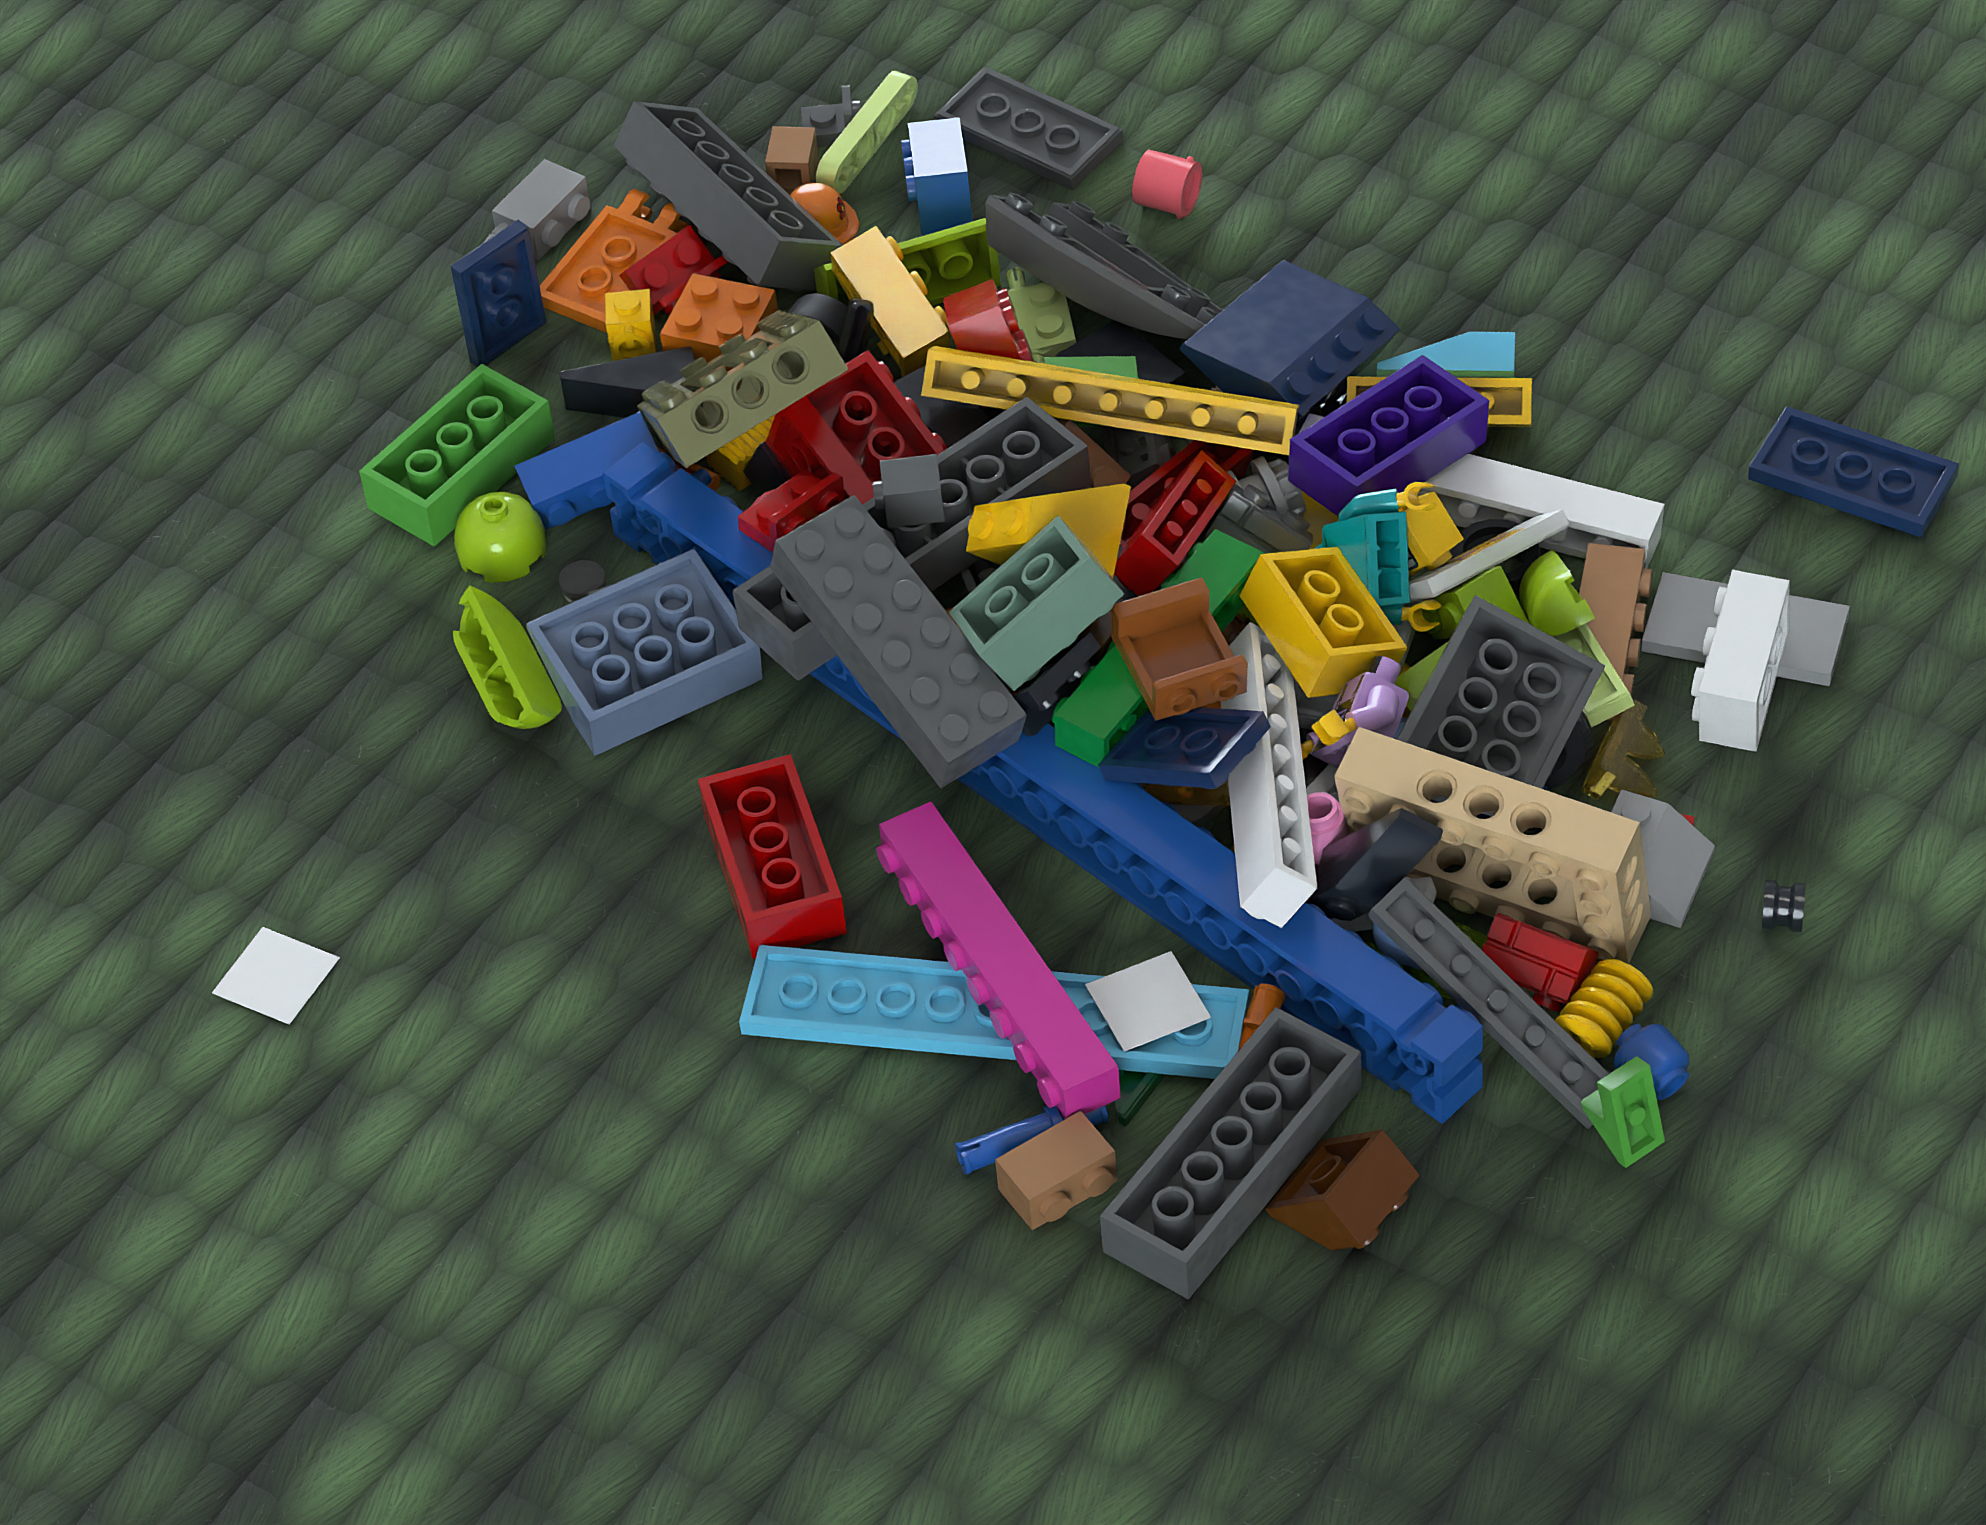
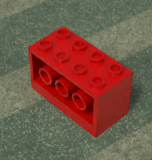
[766,350,947,505]

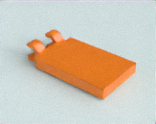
[540,189,688,333]

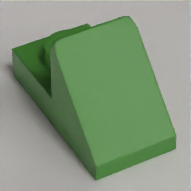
[1581,1056,1665,1168]

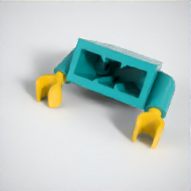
[1316,482,1441,632]

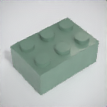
[949,516,1124,691]

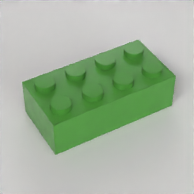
[359,364,555,547]

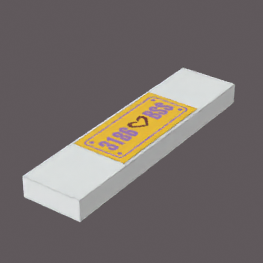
[1409,509,1569,603]

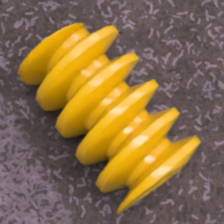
[1554,958,1653,1059]

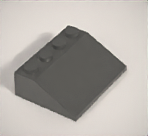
[1397,595,1605,816]

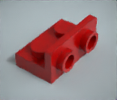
[619,225,729,316]
[738,469,844,553]

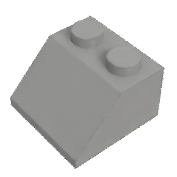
[1611,789,1715,928]

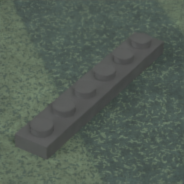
[1367,877,1609,1129]

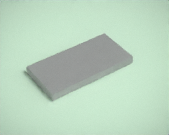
[1641,572,1850,686]

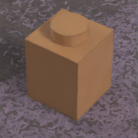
[765,126,819,194]

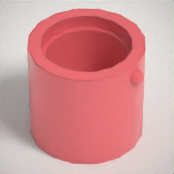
[1132,149,1203,219]

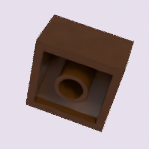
[1265,1129,1420,1250]

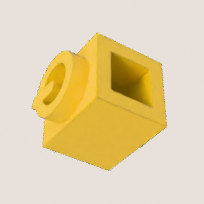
[605,289,656,361]

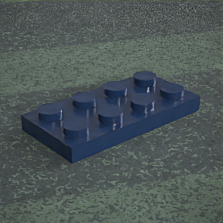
[1748,406,1959,538]

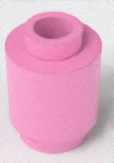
[1307,792,1349,865]

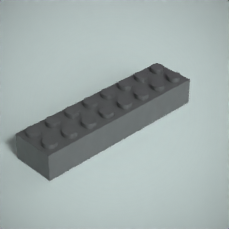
[733,397,1091,681]

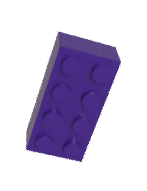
[1288,355,1489,517]

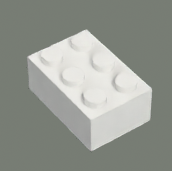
[1691,570,1790,752]

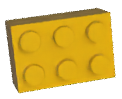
[1240,547,1408,698]

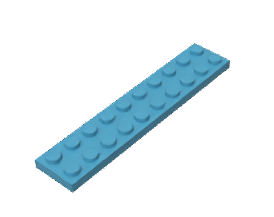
[739,945,1250,1079]

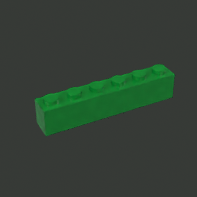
[1052,529,1264,768]

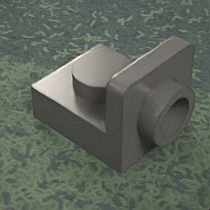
[801,85,861,148]

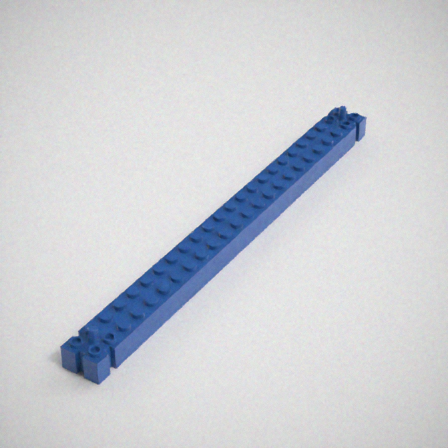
[603,442,1483,1124]

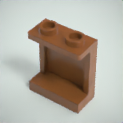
[1111,577,1248,721]

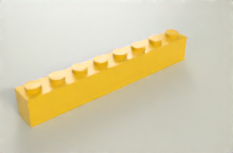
[921,346,1299,455]

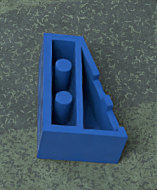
[901,117,973,236]

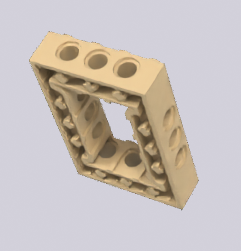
[1334,727,1651,964]

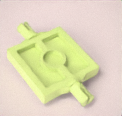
[1006,268,1077,363]

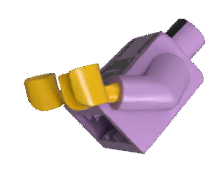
[1301,656,1409,769]

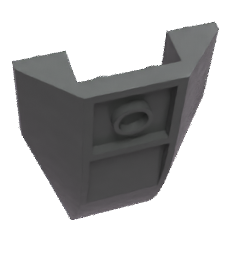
[985,192,1224,339]

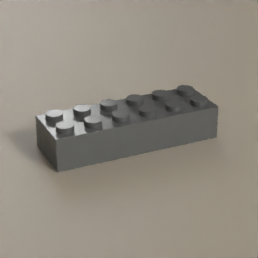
[613,101,843,292]
[770,495,1027,788]
[1100,1007,1362,1300]

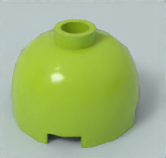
[454,492,547,583]

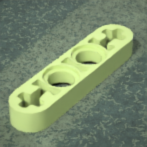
[816,71,918,194]

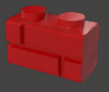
[1482,913,1598,1012]

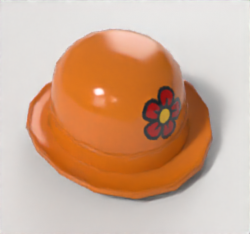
[790,183,860,245]

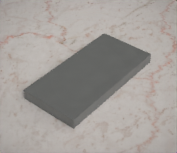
[934,67,1123,190]

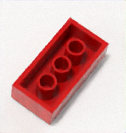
[698,754,847,959]

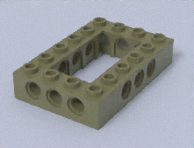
[637,310,849,468]

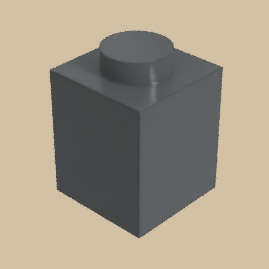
[872,454,945,528]

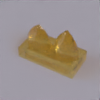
[1581,698,1665,800]

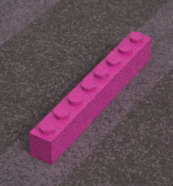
[876,802,1121,1119]

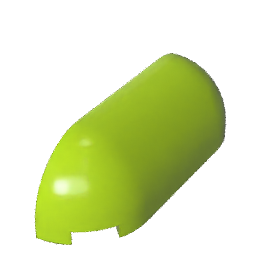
[1519,550,1595,636]
[453,585,562,729]

